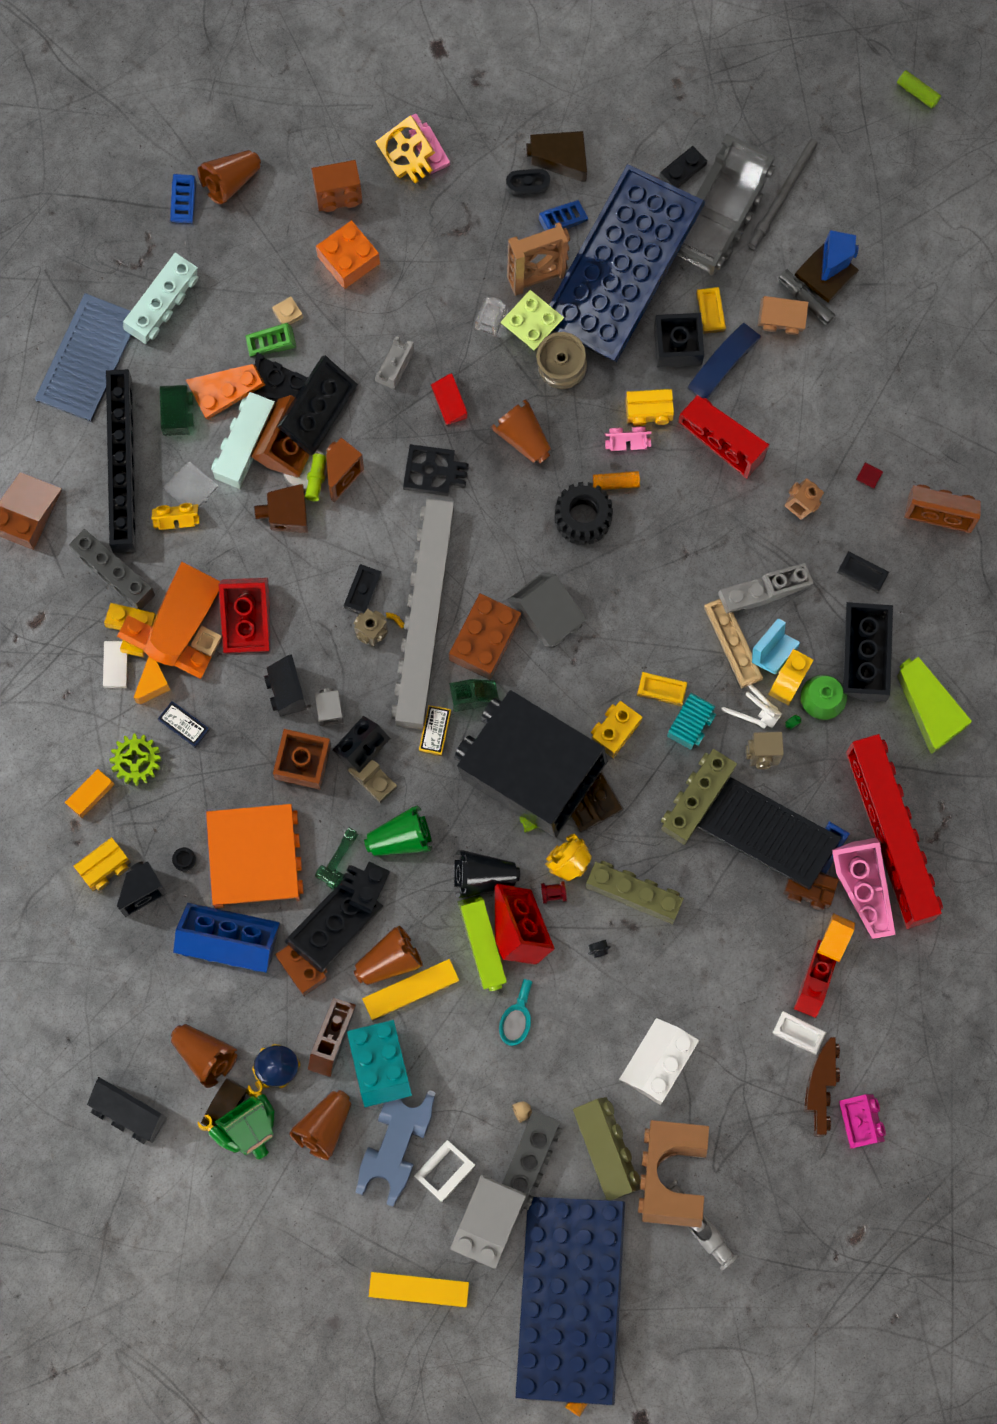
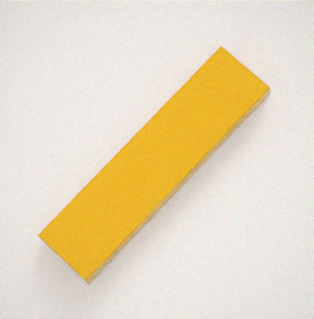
[362,959,459,1021]
[368,1272,469,1307]

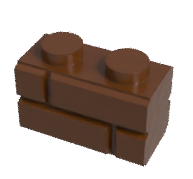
[783,873,839,910]

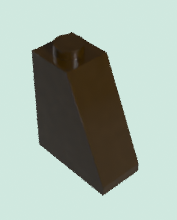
[526,131,587,182]

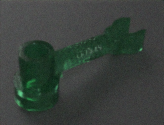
[315,827,358,890]

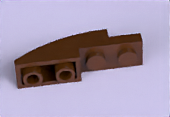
[804,1037,840,1137]

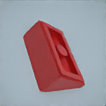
[431,373,467,426]

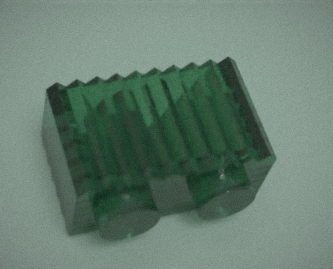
[160,385,194,436]

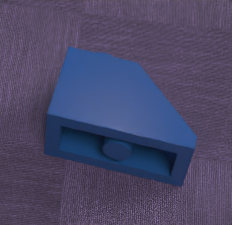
[821,230,859,281]

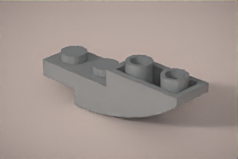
[718,563,814,614]

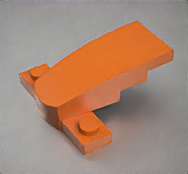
[117,562,221,679]

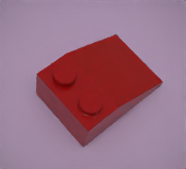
[219,578,270,653]
[495,884,555,965]

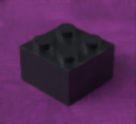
[654,313,704,367]

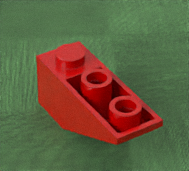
[794,939,837,1018]

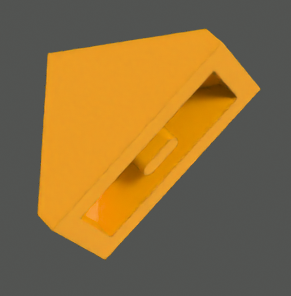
[133,656,170,704]
[817,913,855,962]

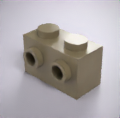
[745,732,784,769]

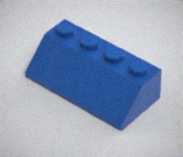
[173,903,280,973]

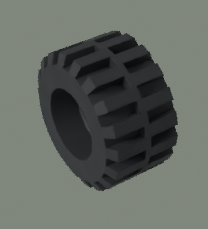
[555,482,613,545]

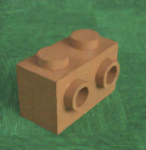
[758,296,809,335]

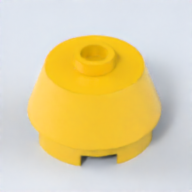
[545,834,592,881]

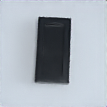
[837,551,889,593]

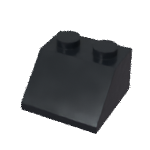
[264,654,307,717]
[117,861,167,918]

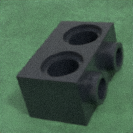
[332,716,391,773]

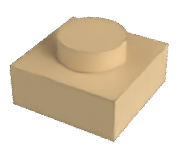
[272,297,303,325]
[190,626,222,658]

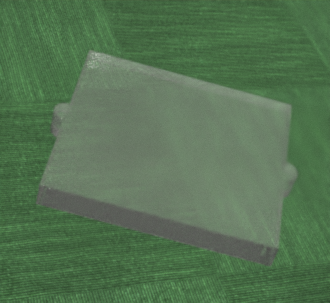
[163,461,218,508]

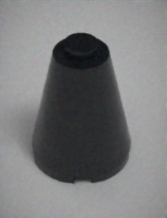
[454,850,520,898]

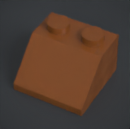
[326,437,364,503]

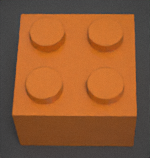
[316,220,380,289]

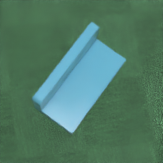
[752,619,800,674]

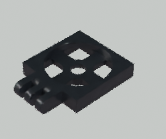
[403,444,469,496]

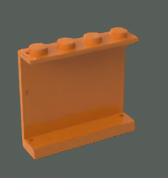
[206,804,304,909]

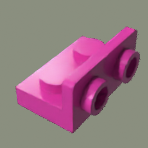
[839,1094,886,1149]

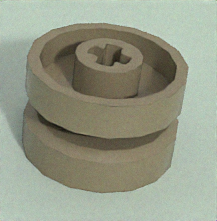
[536,332,587,389]

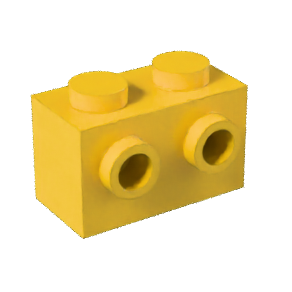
[591,701,643,759]

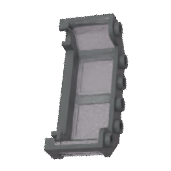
[676,134,776,276]

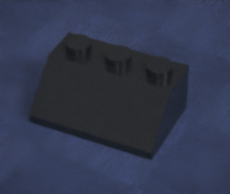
[87,1077,167,1144]

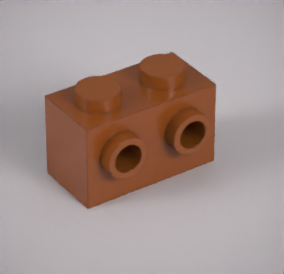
[275,945,328,996]

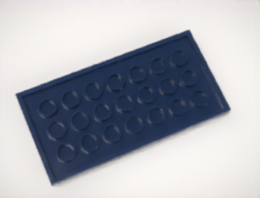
[549,164,705,363]
[515,1197,625,1405]

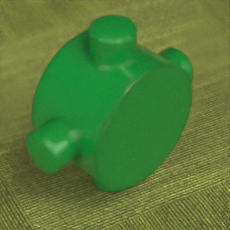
[785,715,802,730]

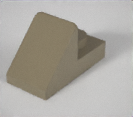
[348,760,397,803]

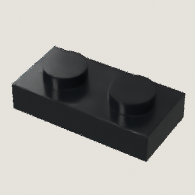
[660,146,708,188]
[343,564,382,614]

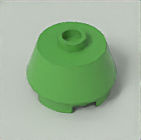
[800,675,847,720]

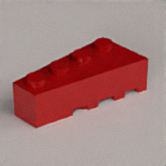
[678,395,770,479]

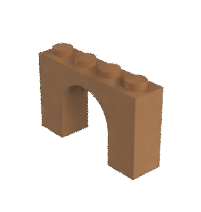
[638,1120,709,1228]

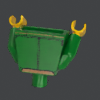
[197,1081,275,1159]

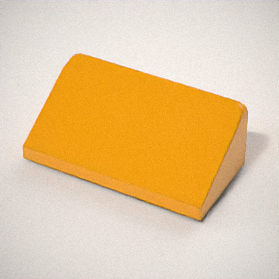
[65,769,115,819]

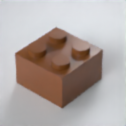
[311,160,362,212]
[273,729,331,790]

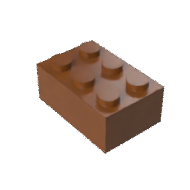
[449,593,521,680]

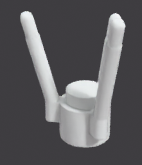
[721,685,782,729]

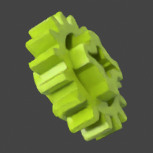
[109,733,162,786]

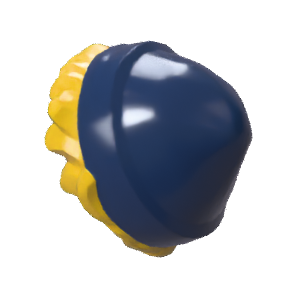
[252,1044,300,1088]

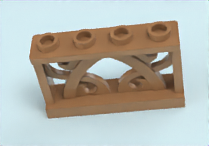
[507,222,570,296]

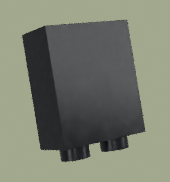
[454,690,608,838]

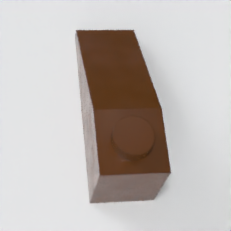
[308,997,356,1077]

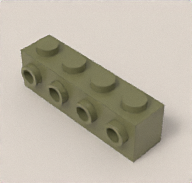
[660,749,737,845]
[585,861,684,925]
[573,1097,641,1201]

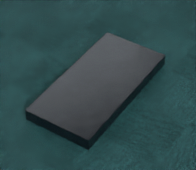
[277,355,358,455]
[285,880,383,973]

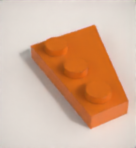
[186,364,265,420]

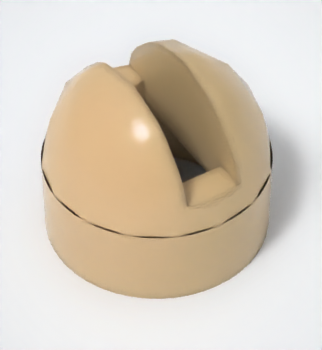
[512,1101,532,1123]

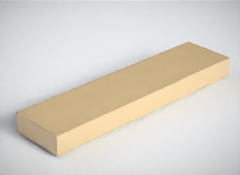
[704,599,763,689]

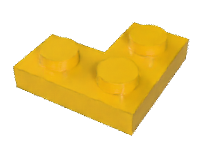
[104,603,156,657]

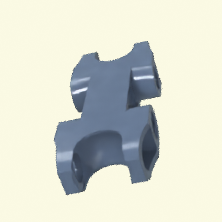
[356,1090,436,1207]

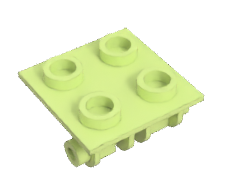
[500,290,564,351]

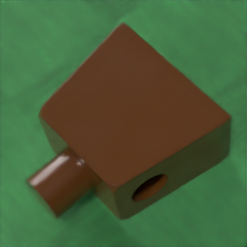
[254,484,308,533]

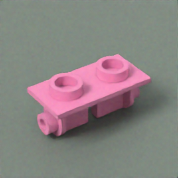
[604,426,651,451]

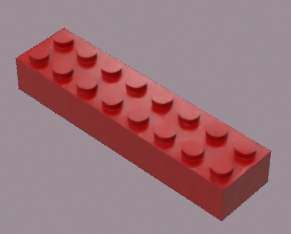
[846,734,943,929]

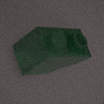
[449,679,499,712]

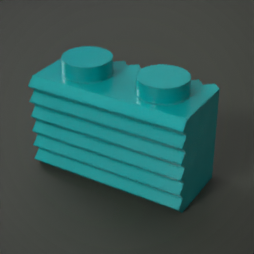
[667,693,716,750]

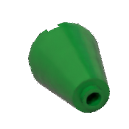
[364,805,432,856]

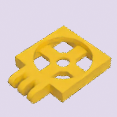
[375,115,435,184]

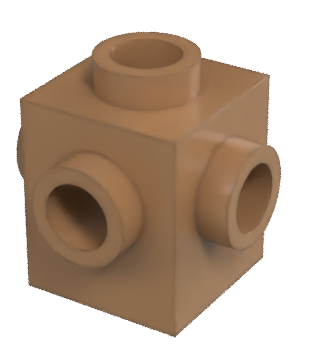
[784,478,824,520]

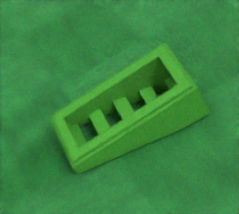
[245,323,296,357]

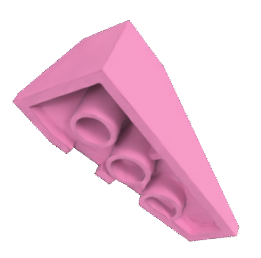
[832,838,896,939]

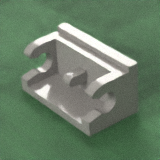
[374,336,414,390]

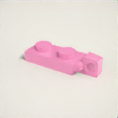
[409,114,450,175]

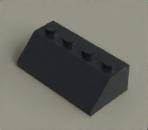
[843,602,893,702]

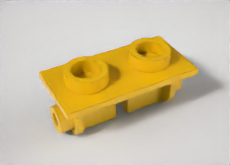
[151,503,200,530]

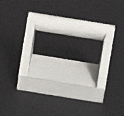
[414,1140,475,1203]

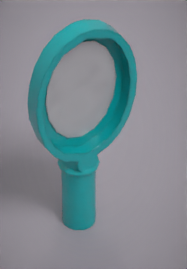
[499,979,533,1046]

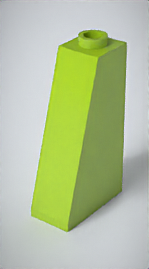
[897,657,972,754]
[457,895,507,991]

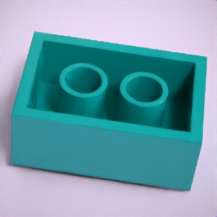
[347,1020,412,1107]

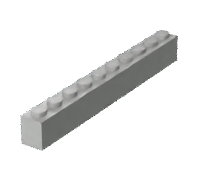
[391,499,454,729]

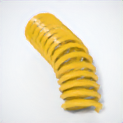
[386,612,405,629]

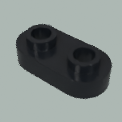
[506,169,550,195]

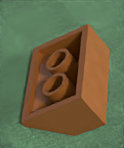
[251,395,310,478]
[904,484,981,533]

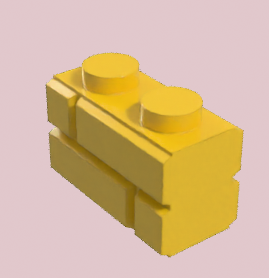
[625,389,674,426]
[74,837,131,891]

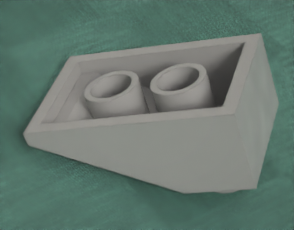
[450,1175,527,1269]

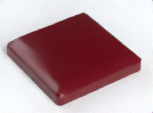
[856,462,883,489]

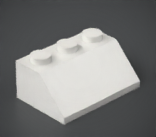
[619,1018,699,1105]

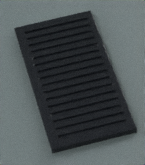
[698,777,841,890]

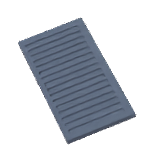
[35,293,132,422]

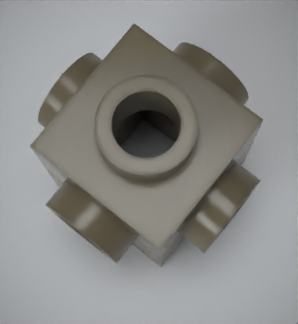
[354,609,388,647]

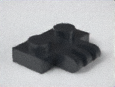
[339,862,390,914]

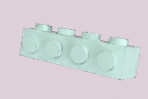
[123,253,199,344]

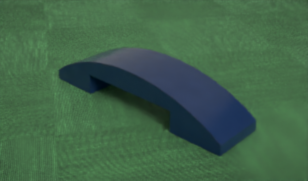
[687,323,761,399]

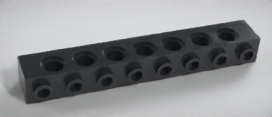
[106,369,136,553]

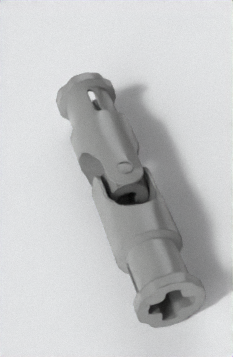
[666,1179,739,1271]

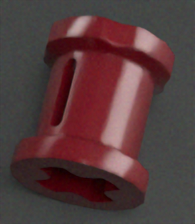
[541,881,567,904]

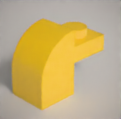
[768,649,814,706]

